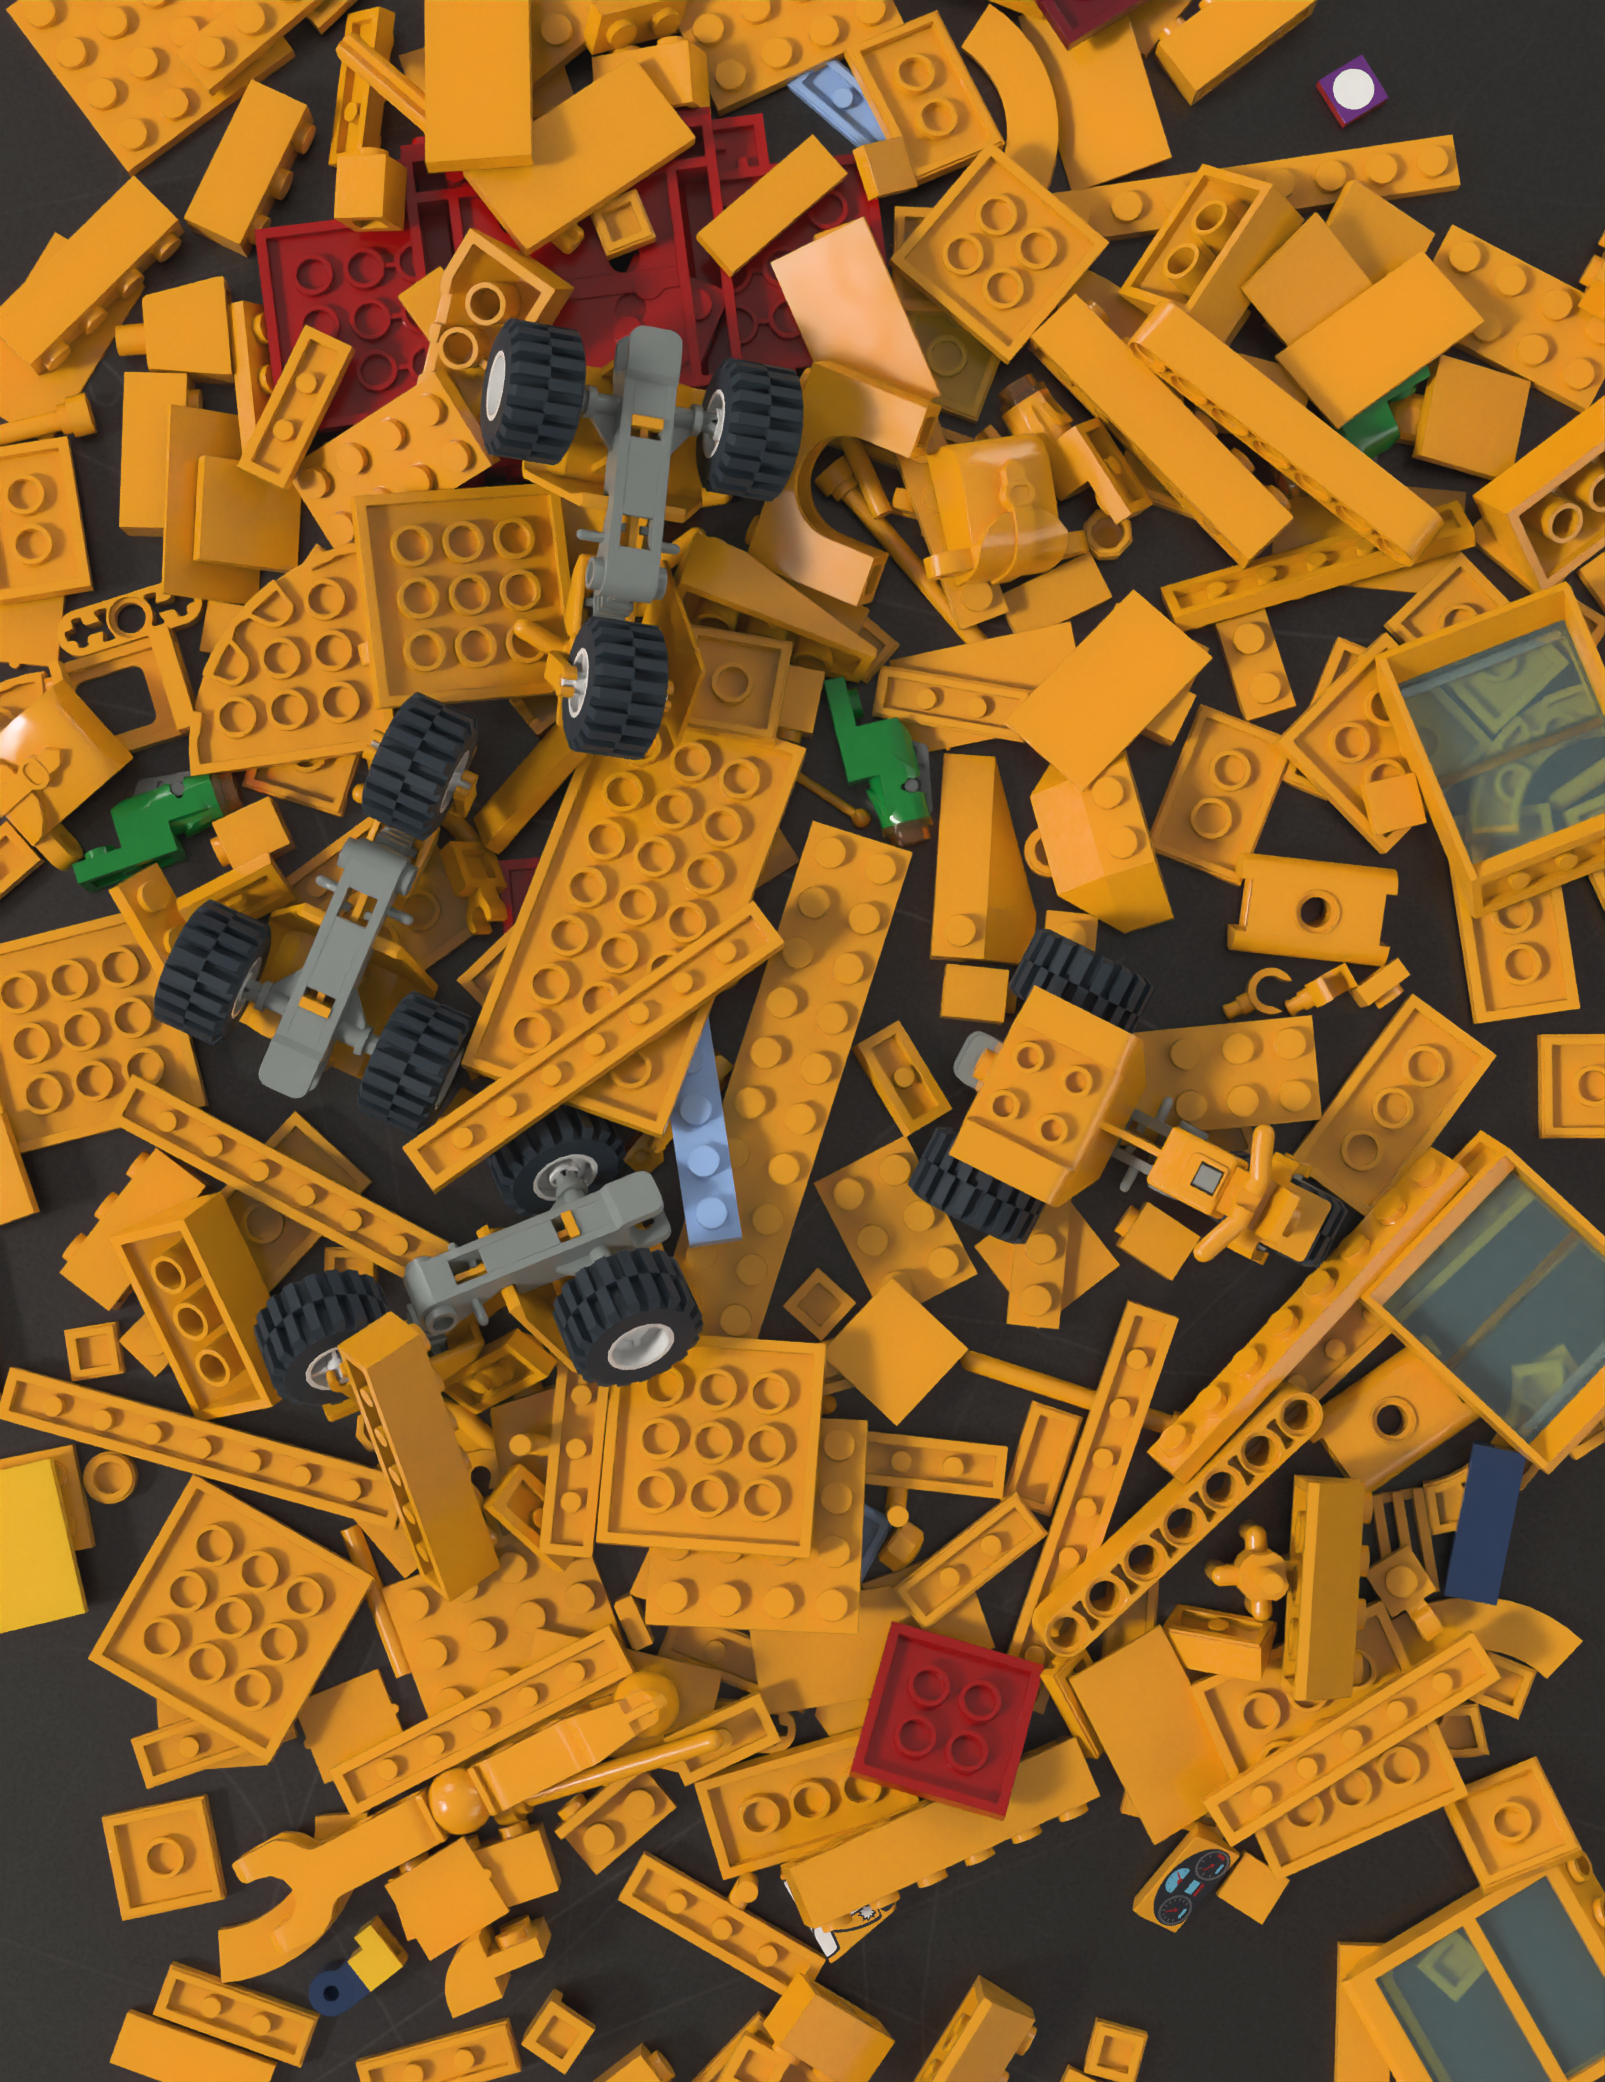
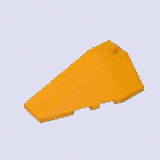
[417,228,574,425]
[674,532,878,683]

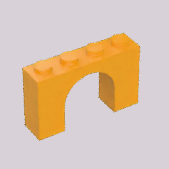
[745,360,942,607]

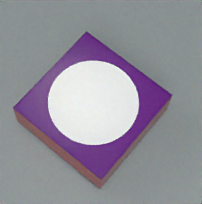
[1316,54,1389,129]

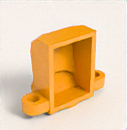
[923,433,1089,587]
[0,679,134,871]

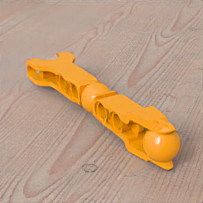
[232,1670,680,1954]

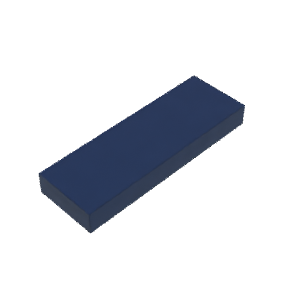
[1443,1440,1526,1606]

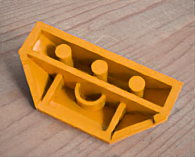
[1030,749,1174,934]

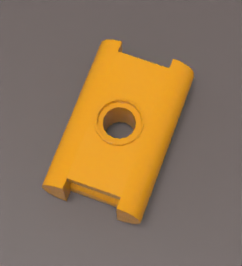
[1227,852,1398,967]
[1306,1334,1480,1492]

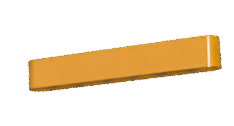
[1127,301,1444,567]
[1032,1382,1323,1657]

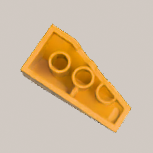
[929,753,1036,966]

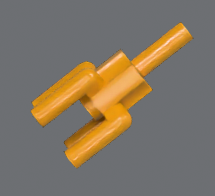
[1204,1519,1302,1621]

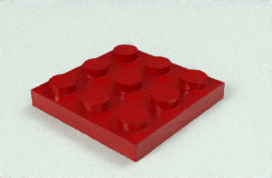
[849,1621,1044,1821]

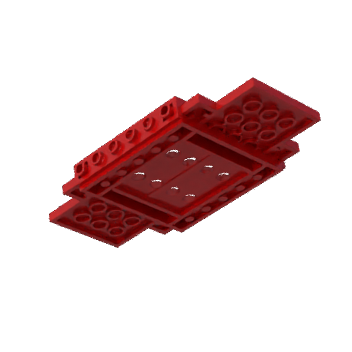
[254,106,888,489]

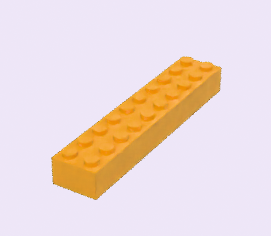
[673,821,913,1339]

